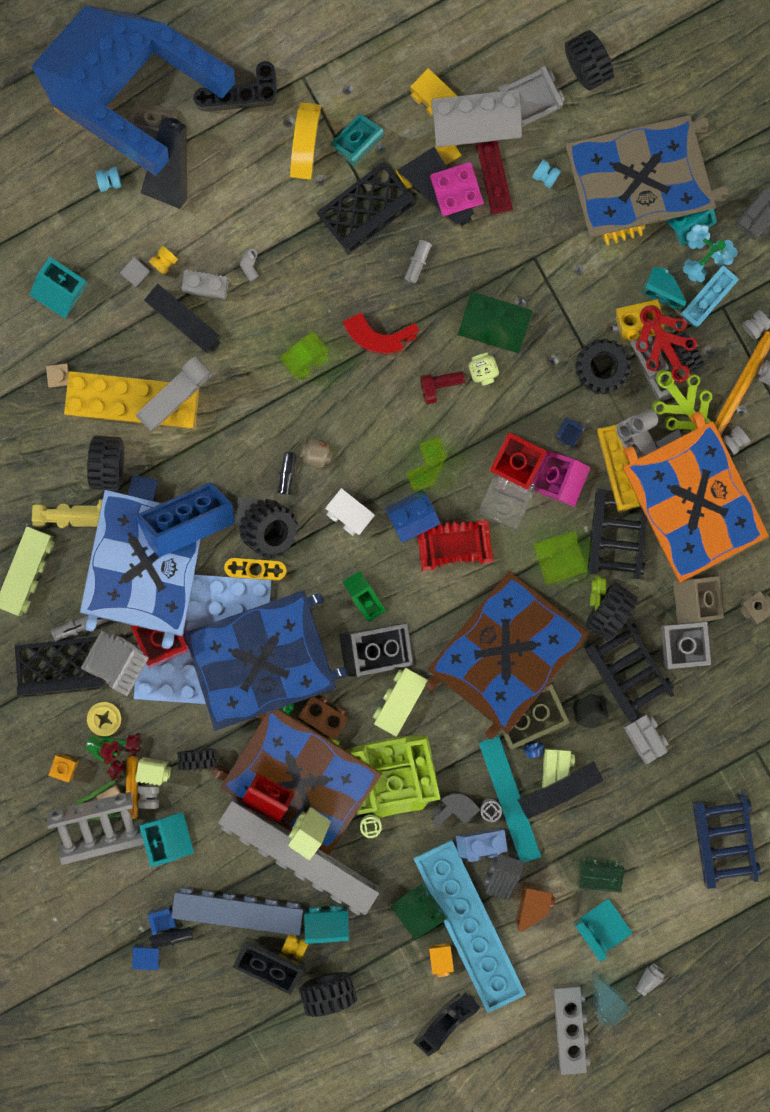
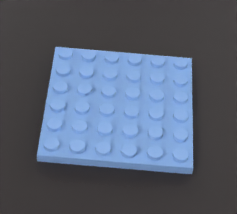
[134,575,272,704]

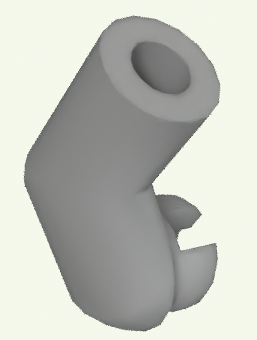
[240,248,259,282]

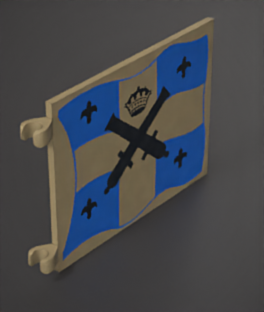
[565,115,728,237]

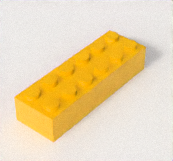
[64,371,199,430]

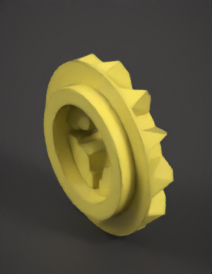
[87,702,122,736]

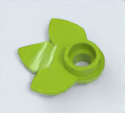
[590,574,606,611]

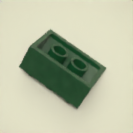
[458,291,533,354]

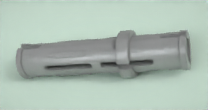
[51,616,110,641]

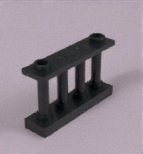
[587,488,647,579]
[584,621,674,722]

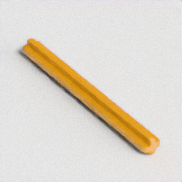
[714,331,770,436]

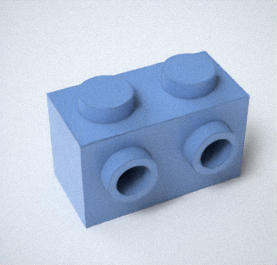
[456,828,507,862]

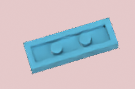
[680,266,739,328]

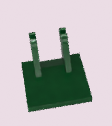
[390,883,448,940]

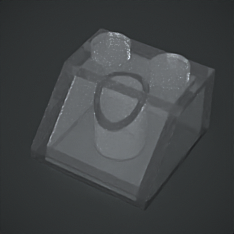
[477,474,535,530]

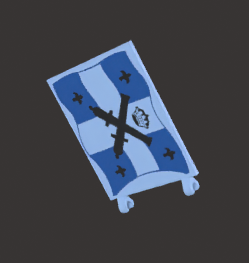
[80,490,200,649]

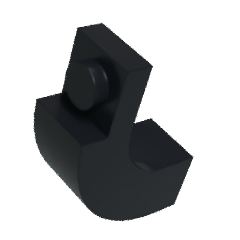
[413,992,480,1057]

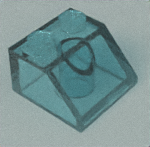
[591,971,630,1027]

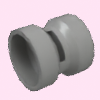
[742,310,770,340]
[722,426,750,456]
[138,785,160,809]
[480,798,502,822]

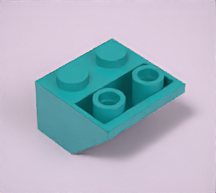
[29,256,89,319]
[139,811,194,867]

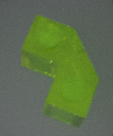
[406,437,446,493]

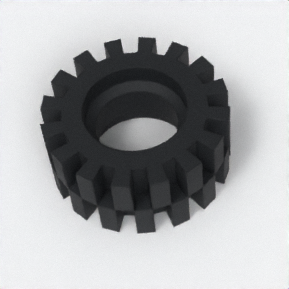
[671,332,704,373]
[177,748,217,770]

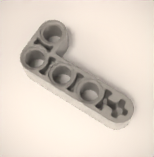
[136,356,212,432]
[616,409,658,459]

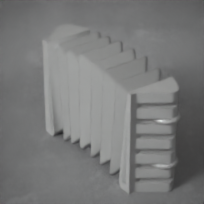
[81,631,149,696]

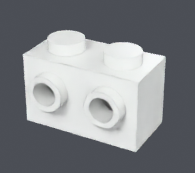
[325,488,375,536]

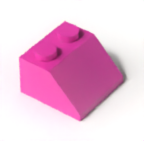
[529,451,591,507]

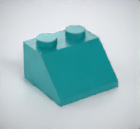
[304,905,349,944]

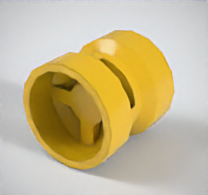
[148,245,178,276]
[281,934,308,961]

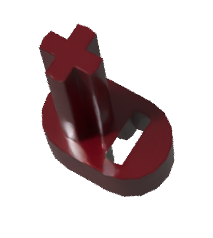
[420,371,465,405]

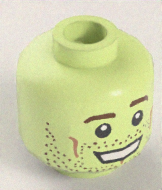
[468,353,499,386]

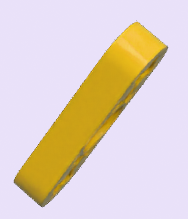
[224,558,287,580]

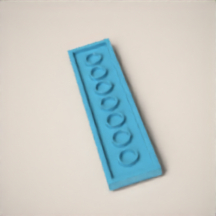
[414,839,526,1013]

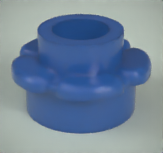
[523,740,544,758]

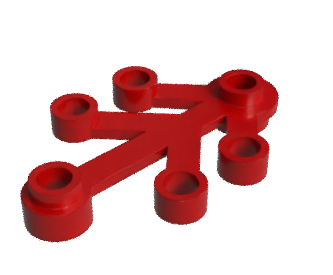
[636,305,698,383]

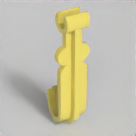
[32,500,102,528]

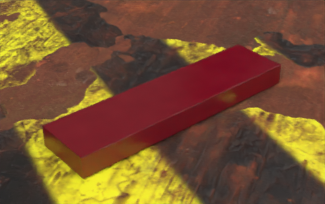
[475,141,513,215]

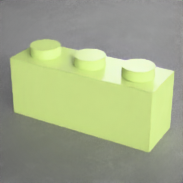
[372,667,428,737]
[288,807,331,861]

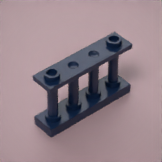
[692,794,761,889]

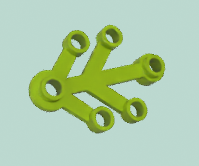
[652,369,712,431]

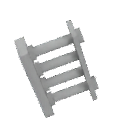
[47,792,144,865]

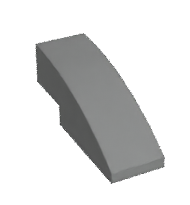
[630,336,679,402]

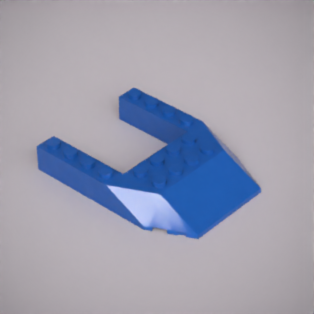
[32,5,235,176]

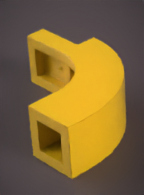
[290,102,321,180]

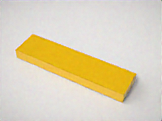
[597,424,640,512]

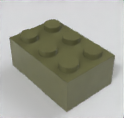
[501,683,569,750]

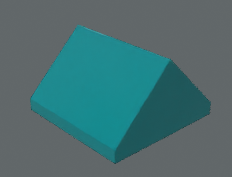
[330,113,384,167]

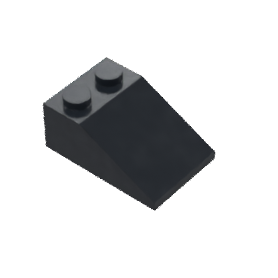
[339,623,413,677]

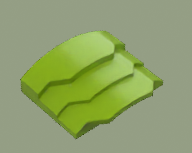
[346,735,441,818]

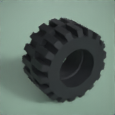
[565,30,614,91]
[575,338,631,394]
[87,435,124,491]
[239,499,299,558]
[586,582,638,641]
[299,972,358,1017]

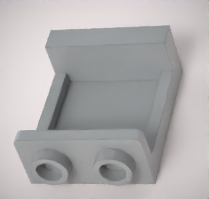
[497,65,564,127]

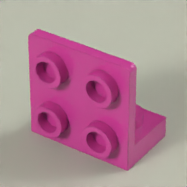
[430,162,484,216]

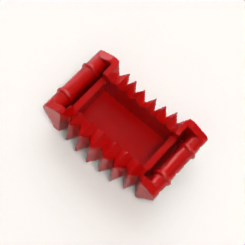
[417,520,494,571]

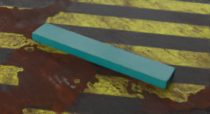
[478,735,541,863]

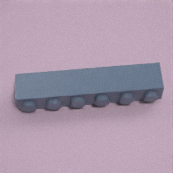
[172,887,304,935]

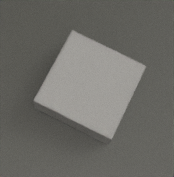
[120,257,150,288]

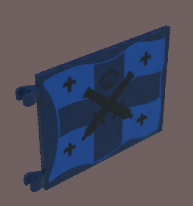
[184,590,348,731]

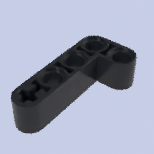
[193,61,278,111]

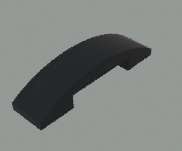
[517,761,604,819]

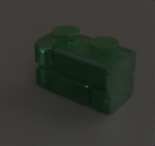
[577,857,624,893]

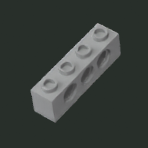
[553,983,590,1075]

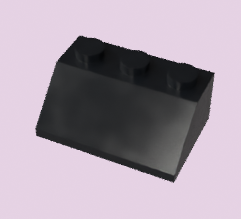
[233,937,305,995]

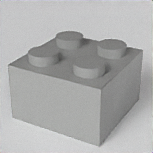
[661,621,711,669]

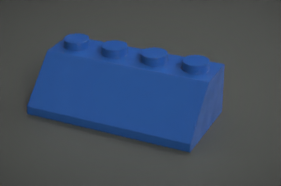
[136,482,235,557]

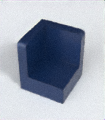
[554,417,585,448]
[128,475,158,502]

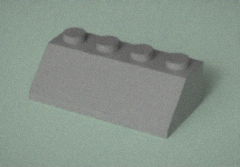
[431,90,522,148]

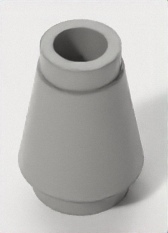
[636,963,666,996]

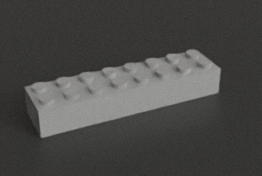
[218,797,379,915]

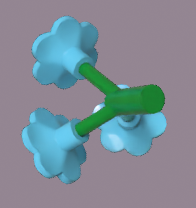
[683,224,738,282]

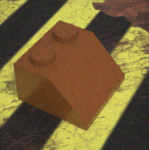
[515,882,555,932]

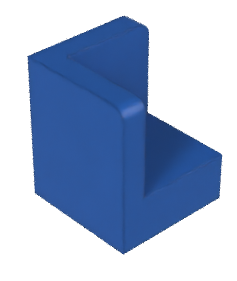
[148,905,176,935]
[132,944,160,970]

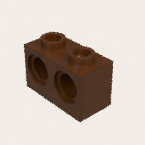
[298,694,349,740]

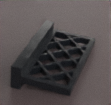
[316,162,416,255]
[15,636,106,698]

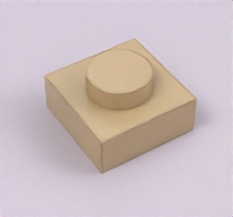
[46,364,69,388]

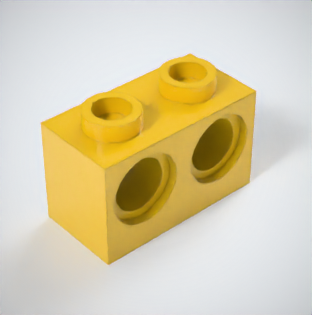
[616,299,664,341]

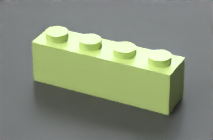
[0,526,55,616]

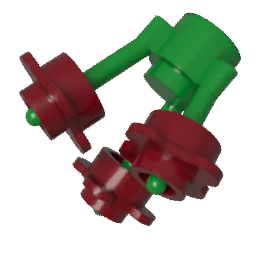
[86,733,142,781]

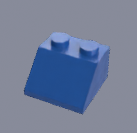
[384,489,440,543]

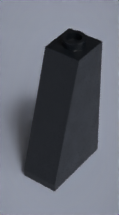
[140,117,187,209]
[397,147,475,227]
[144,283,221,354]

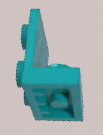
[665,209,717,247]
[573,899,632,962]

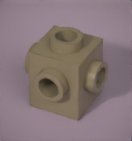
[739,590,770,624]

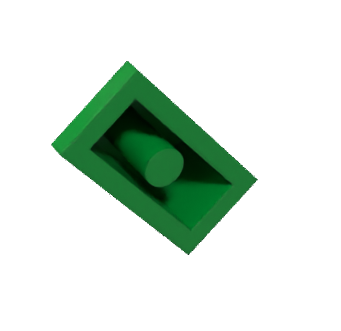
[342,571,386,622]

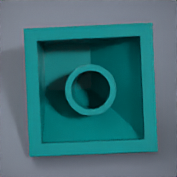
[640,266,686,311]

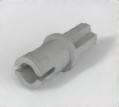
[405,240,432,283]

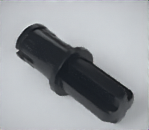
[277,452,296,495]
[149,927,193,948]

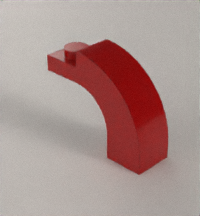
[342,312,419,355]

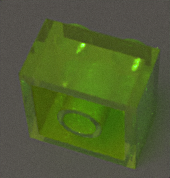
[279,331,330,381]
[532,531,587,585]

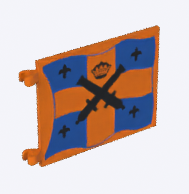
[622,412,769,583]

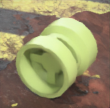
[360,814,381,838]

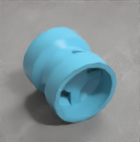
[532,159,561,189]
[96,166,122,192]

